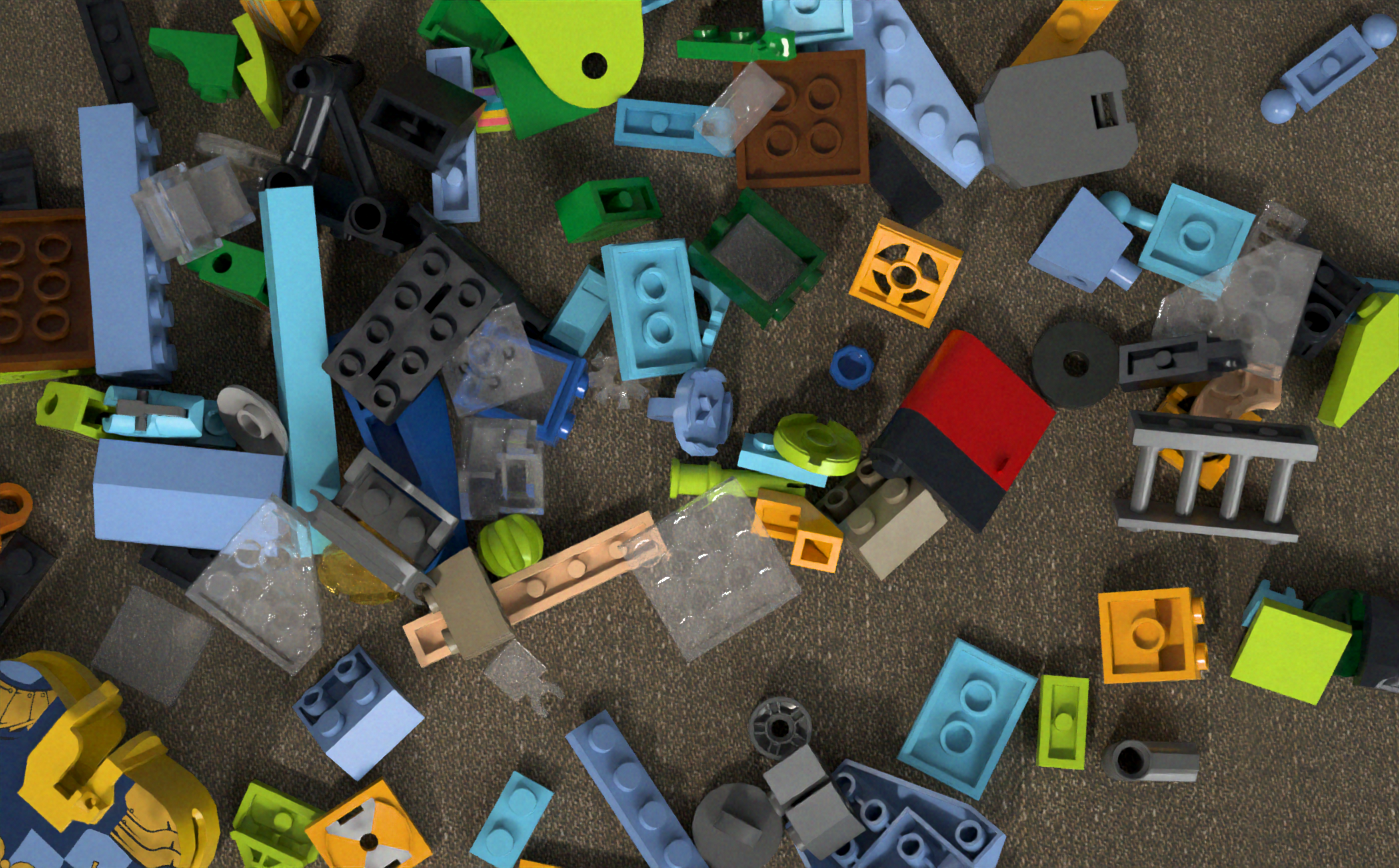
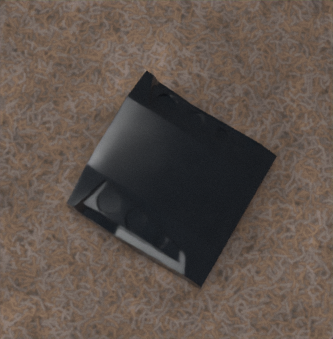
[1241,232,1374,361]
[1352,596,1399,694]

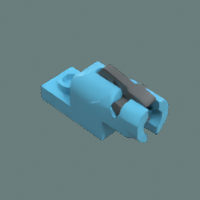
[102,386,236,449]

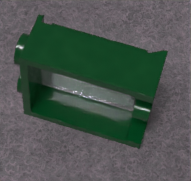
[687,186,827,330]

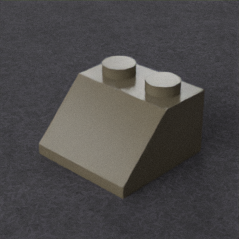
[422,547,517,660]

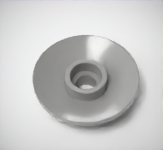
[217,384,289,457]

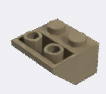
[814,457,948,581]

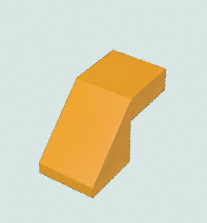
[750,488,844,573]

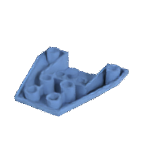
[785,759,1006,868]

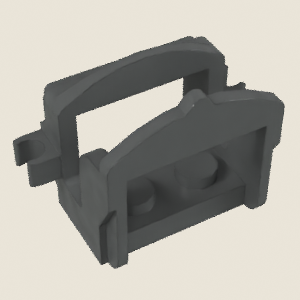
[296,447,460,605]

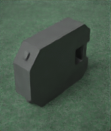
[974,49,1139,190]

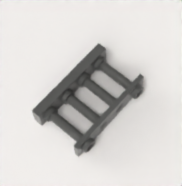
[1112,409,1319,544]

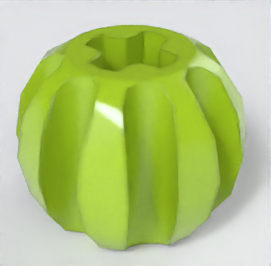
[477,513,544,577]

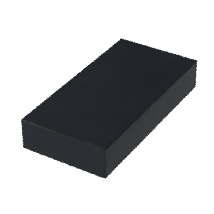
[869,136,944,229]

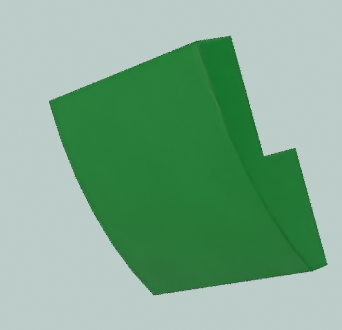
[483,44,599,140]

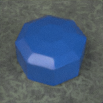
[829,344,874,391]

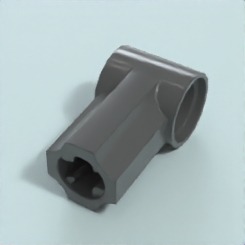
[1101,740,1199,782]

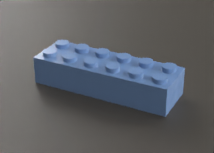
[78,103,178,388]

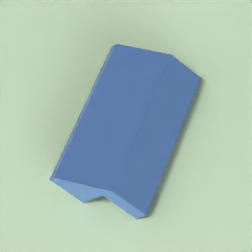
[93,438,286,556]

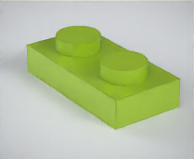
[1036,675,1089,770]

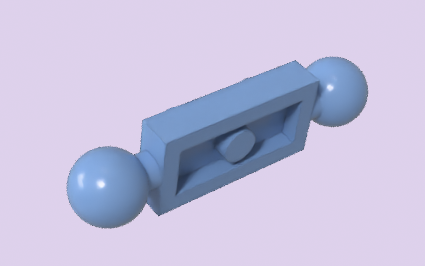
[1260,14,1397,124]

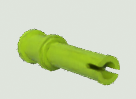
[669,458,806,501]

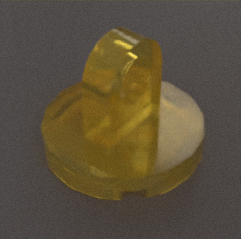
[317,520,407,605]

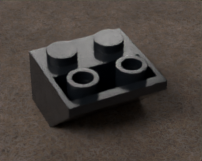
[359,62,488,179]

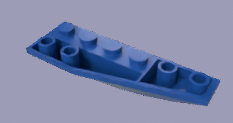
[327,327,469,585]

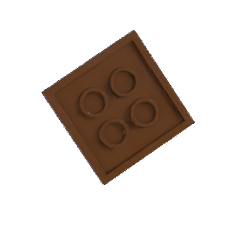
[733,49,871,190]

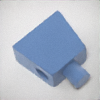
[1028,186,1142,293]

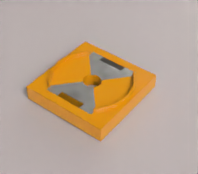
[304,776,433,868]

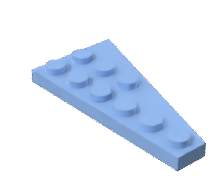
[796,0,985,189]

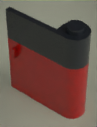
[869,329,1057,534]

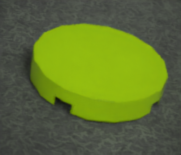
[773,413,862,476]

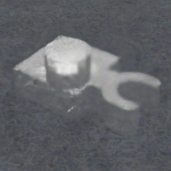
[482,638,565,718]

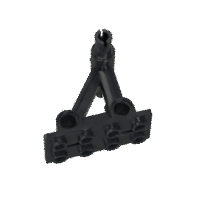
[235,54,422,257]
[321,202,552,426]

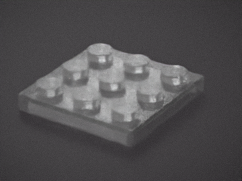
[617,476,803,663]

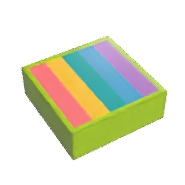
[473,85,511,134]

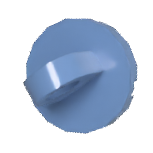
[647,367,733,456]

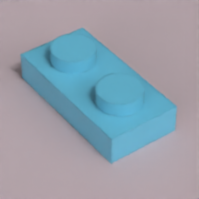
[737,433,828,488]
[469,770,555,868]

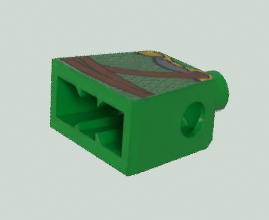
[187,238,270,313]

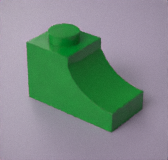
[148,27,246,103]

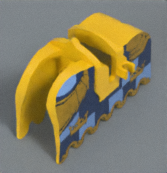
[0,650,220,868]

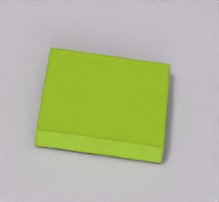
[1230,597,1352,705]

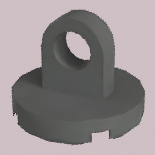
[692,782,783,868]

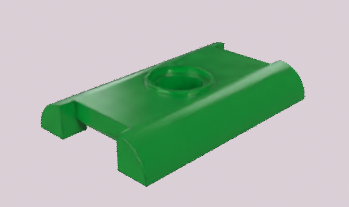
[417,0,510,72]

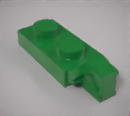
[676,25,797,62]

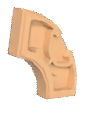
[1189,362,1283,420]

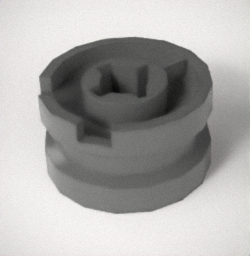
[747,696,813,761]

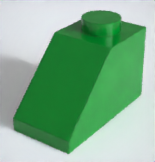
[554,177,663,244]

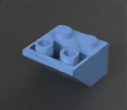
[292,644,425,782]

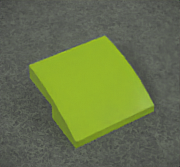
[232,12,283,130]

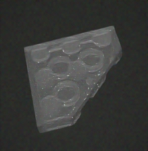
[1150,238,1323,382]
[185,492,325,677]

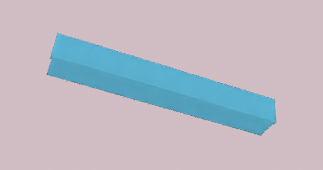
[258,186,343,556]

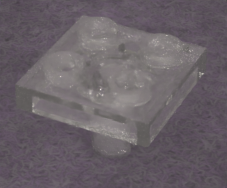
[441,302,545,419]

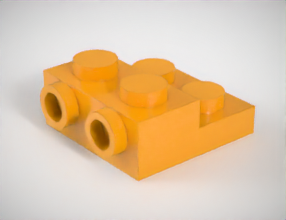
[1098,587,1209,684]

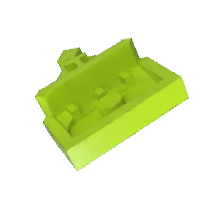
[230,779,326,868]

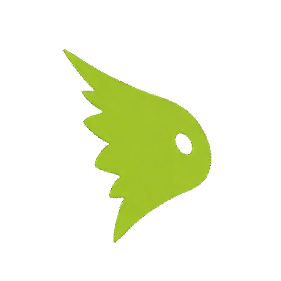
[480,0,644,108]

